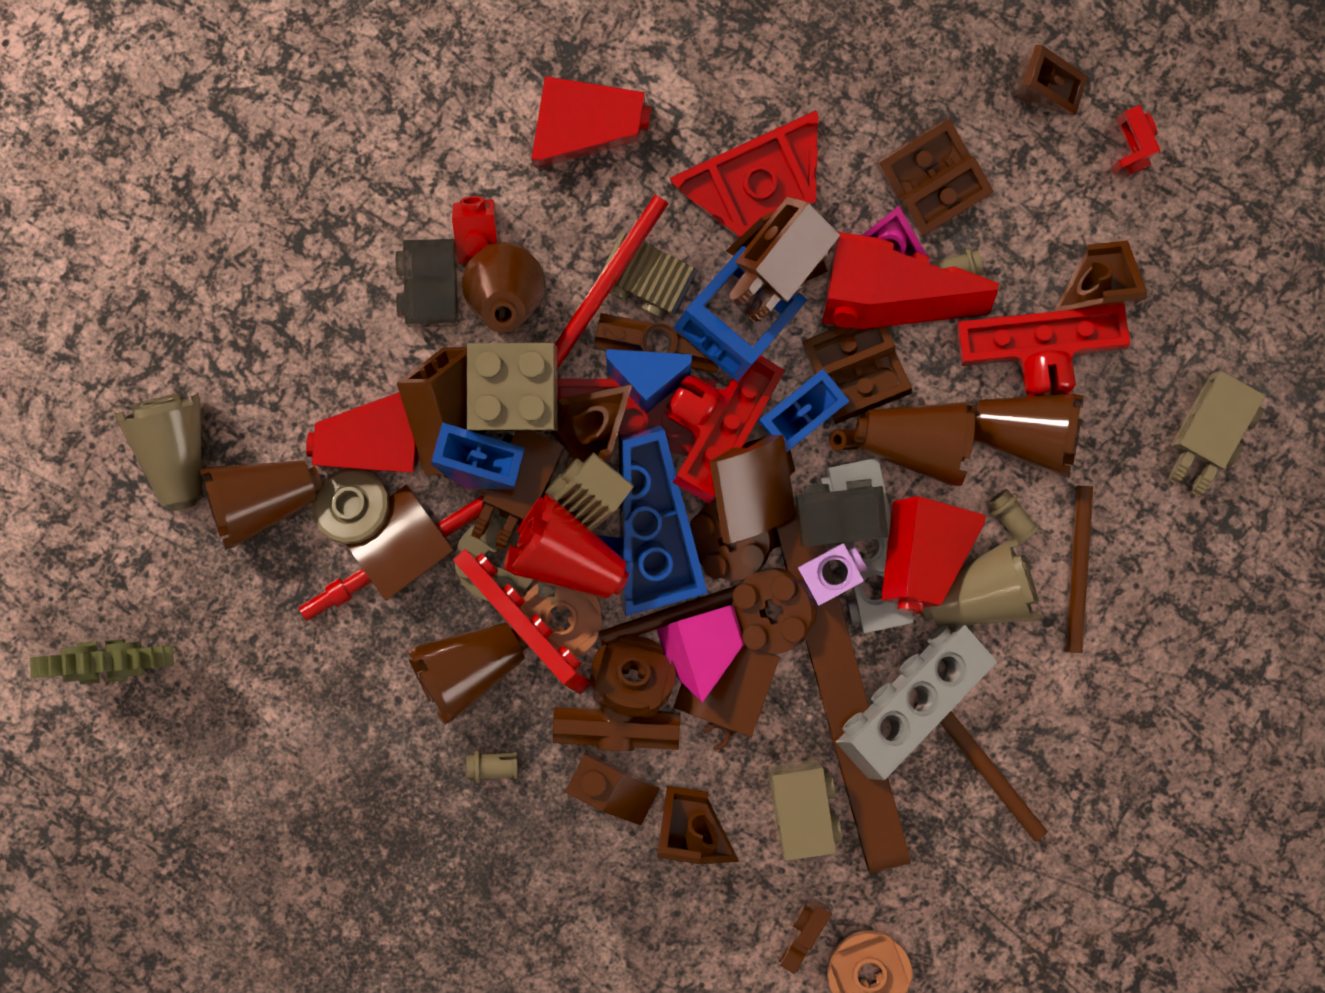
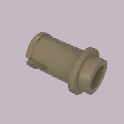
[929,248,984,276]
[987,489,1039,543]
[466,750,518,784]

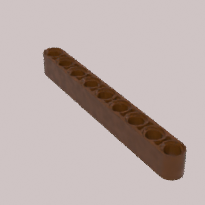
[775,503,911,874]

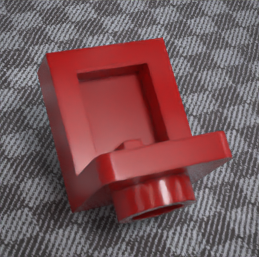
[1111,105,1161,176]
[452,196,498,265]

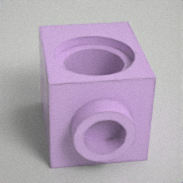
[798,542,867,606]

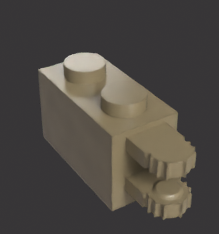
[1169,371,1266,497]

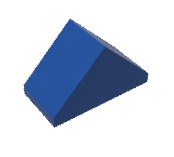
[606,349,692,414]
[758,369,849,452]
[431,423,525,489]

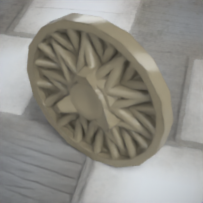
[312,469,389,545]

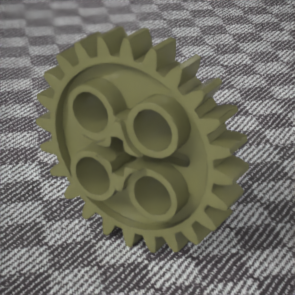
[30,639,174,685]

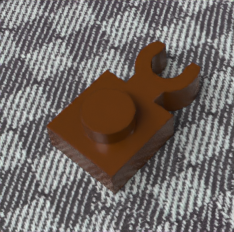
[779,898,832,974]

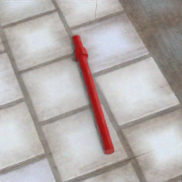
[555,194,669,378]
[298,495,484,621]

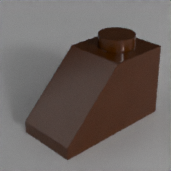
[565,750,660,826]

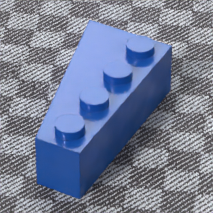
[619,425,708,616]

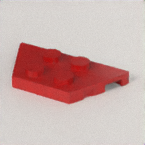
[670,110,819,238]

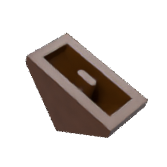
[1014,45,1088,115]

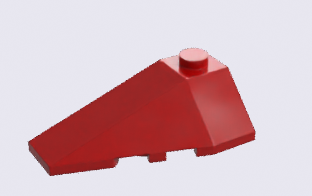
[822,232,999,329]

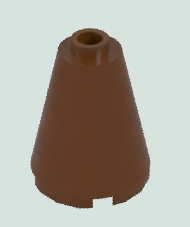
[462,242,546,333]
[969,393,1084,478]
[854,402,975,487]
[200,460,322,550]
[406,622,528,725]

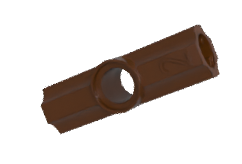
[593,313,718,373]
[553,706,680,751]

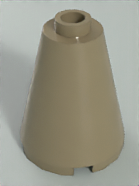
[114,391,202,511]
[923,537,1042,626]

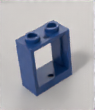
[673,246,808,382]

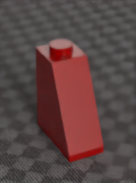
[531,76,652,167]
[306,392,419,474]
[881,496,986,614]

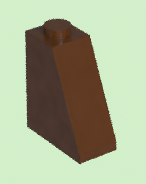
[397,347,481,478]

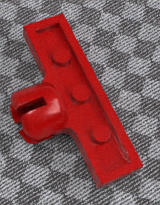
[956,304,1131,396]
[666,356,785,504]

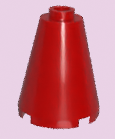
[504,494,629,599]

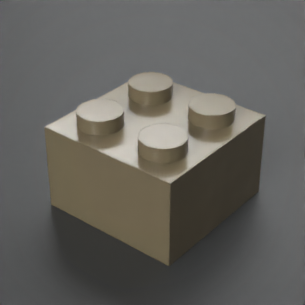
[467,343,558,431]
[768,759,842,861]

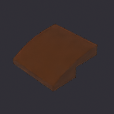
[875,118,994,236]
[802,327,912,424]
[710,435,796,544]
[346,484,455,601]
[673,645,780,737]

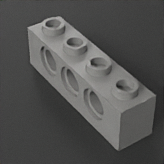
[820,458,914,633]
[836,625,997,780]

